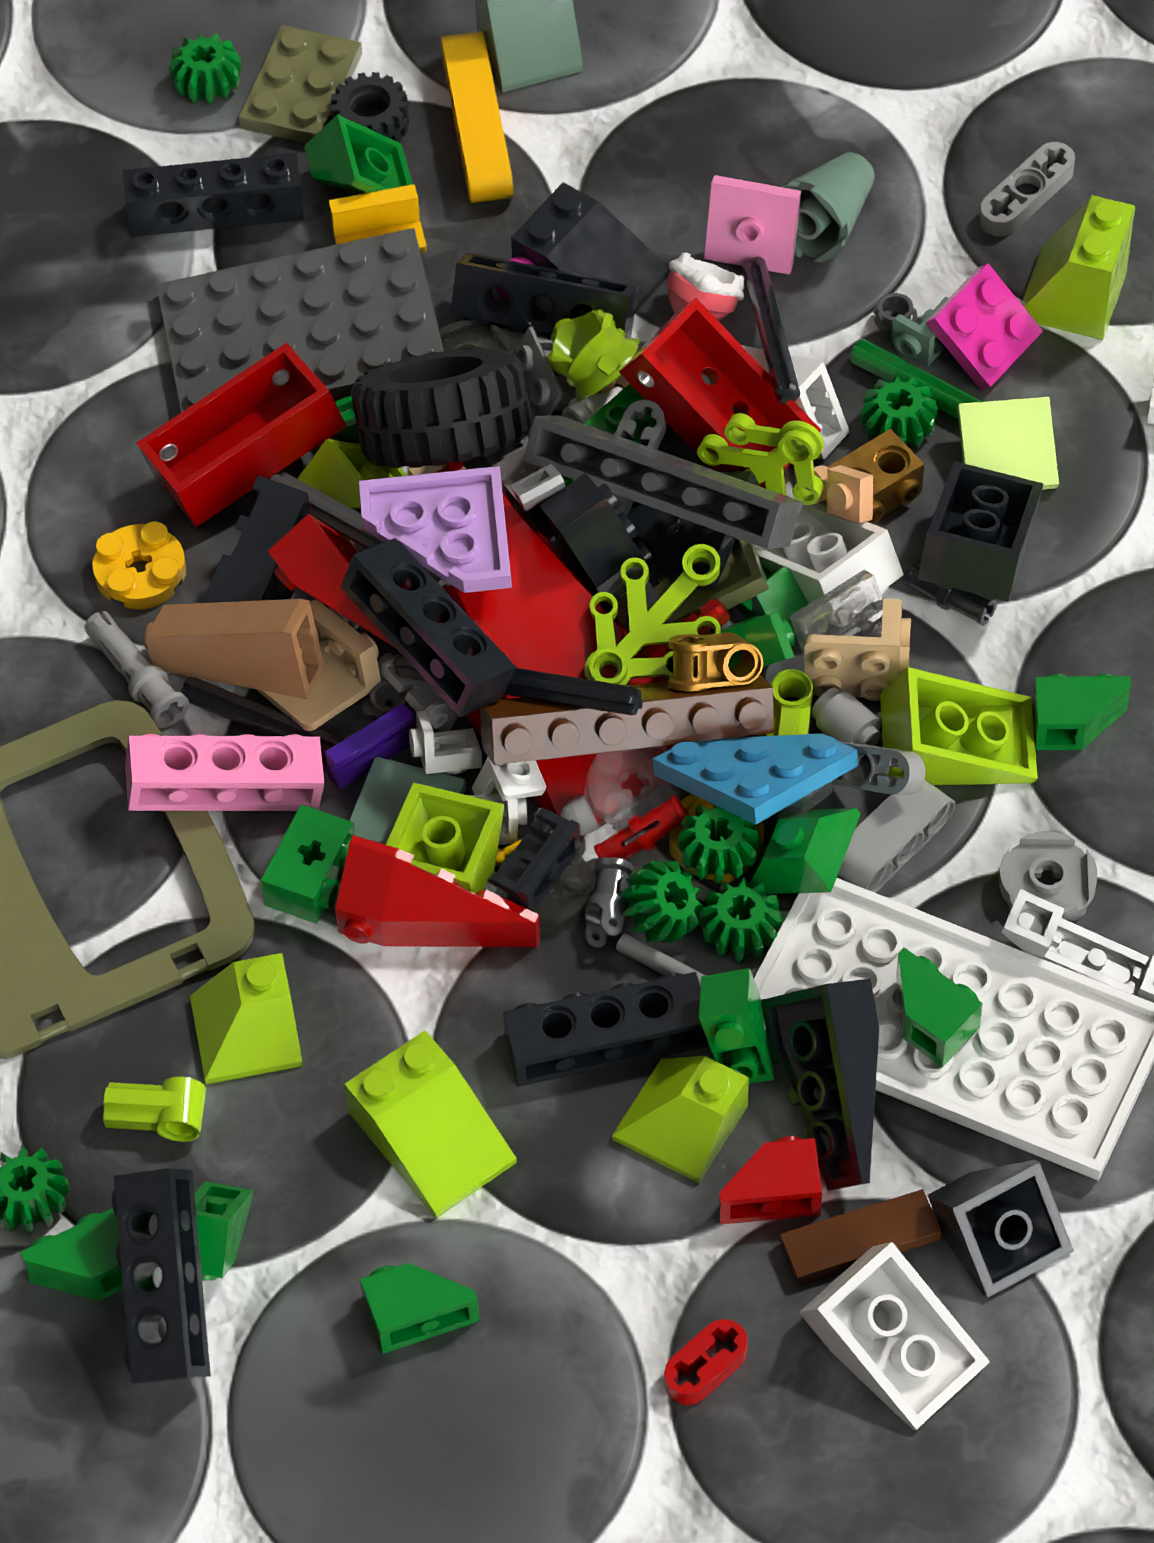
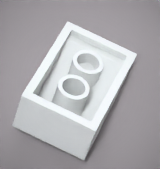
[754,503,904,626]
[799,1242,990,1430]

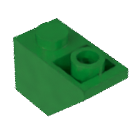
[711,612,795,667]
[1032,674,1131,750]
[896,947,983,1067]
[699,968,774,1084]
[20,1208,123,1301]

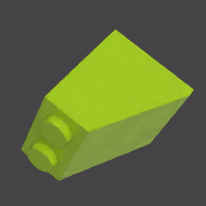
[1021,195,1135,340]

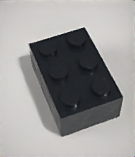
[918,461,1044,602]

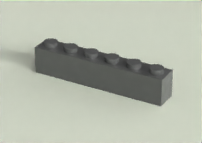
[523,415,803,549]

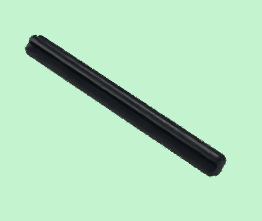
[742,257,801,404]
[394,653,643,716]

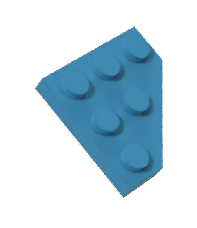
[653,734,858,825]

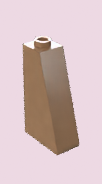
[144,599,324,699]

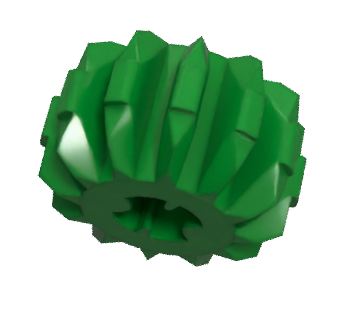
[169,33,242,105]
[860,374,938,448]
[677,804,760,885]
[619,860,704,943]
[700,877,783,963]
[0,1145,70,1235]

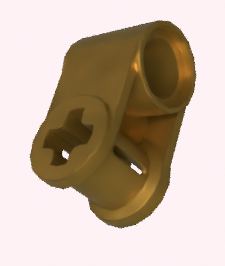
[668,632,763,692]

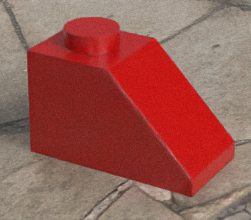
[719,1136,822,1225]

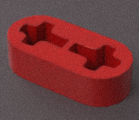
[664,1319,748,1405]

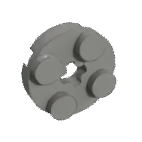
[999,831,1098,921]

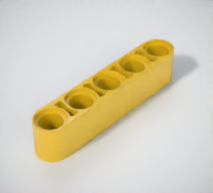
[440,31,514,204]

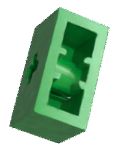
[260,804,355,924]

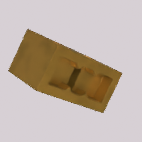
[819,429,924,525]

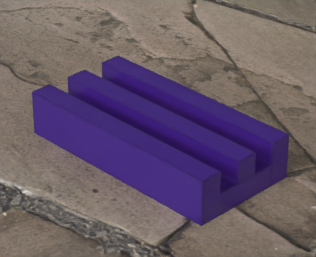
[326,703,416,790]

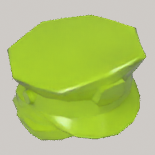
[547,309,641,403]

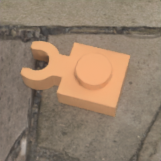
[814,465,873,524]

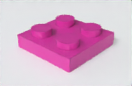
[926,263,1043,390]

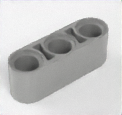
[838,780,956,893]

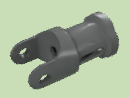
[585,857,636,948]

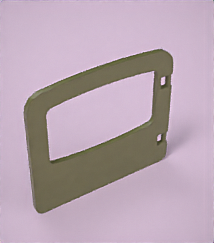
[0,700,255,1059]

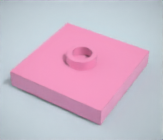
[704,175,801,275]

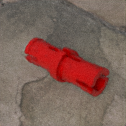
[594,795,690,860]

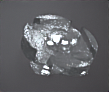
[584,746,682,834]

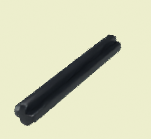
[181,677,345,759]

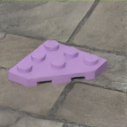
[359,466,512,593]

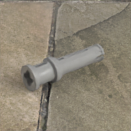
[84,611,189,728]

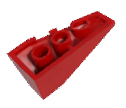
[268,514,395,647]

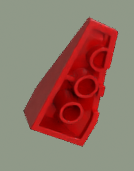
[335,835,540,947]

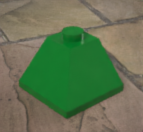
[304,114,413,195]
[748,808,861,894]

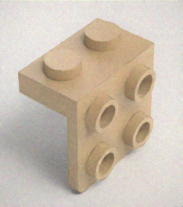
[804,598,911,701]
[257,599,381,731]

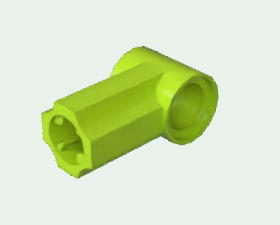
[766,669,813,736]
[103,1077,207,1142]

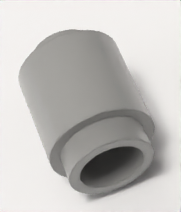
[811,688,881,746]

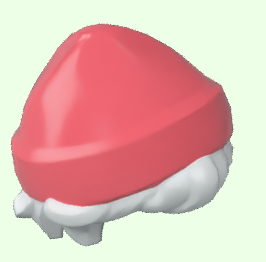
[666,252,745,321]

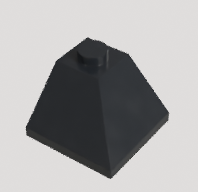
[927,1160,1074,1297]

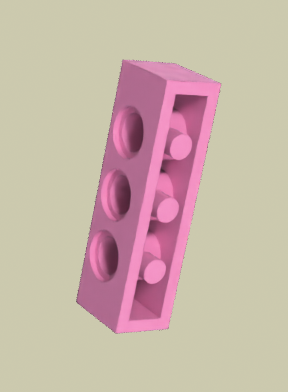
[125,734,324,811]

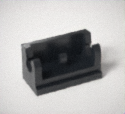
[483,808,581,912]

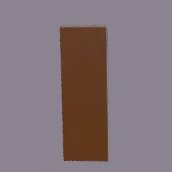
[780,1189,941,1285]

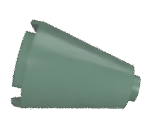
[780,152,875,262]

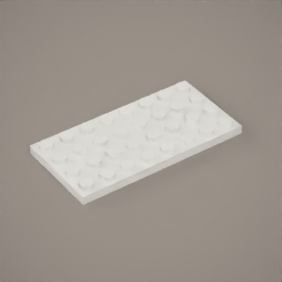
[754,878,1154,1181]

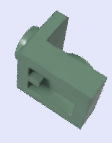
[892,296,948,367]

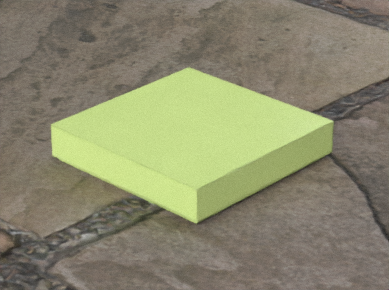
[957,397,1059,490]

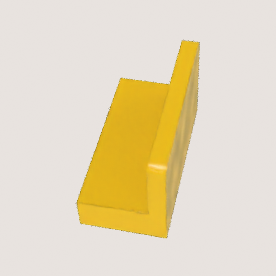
[329,184,427,253]

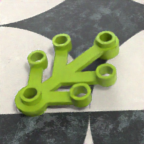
[697,413,824,505]
[585,544,721,686]

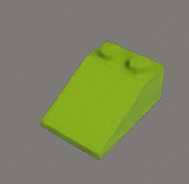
[880,667,1038,785]
[344,1030,517,1218]

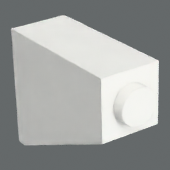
[733,345,850,460]

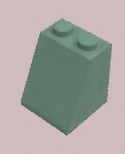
[475,0,583,93]

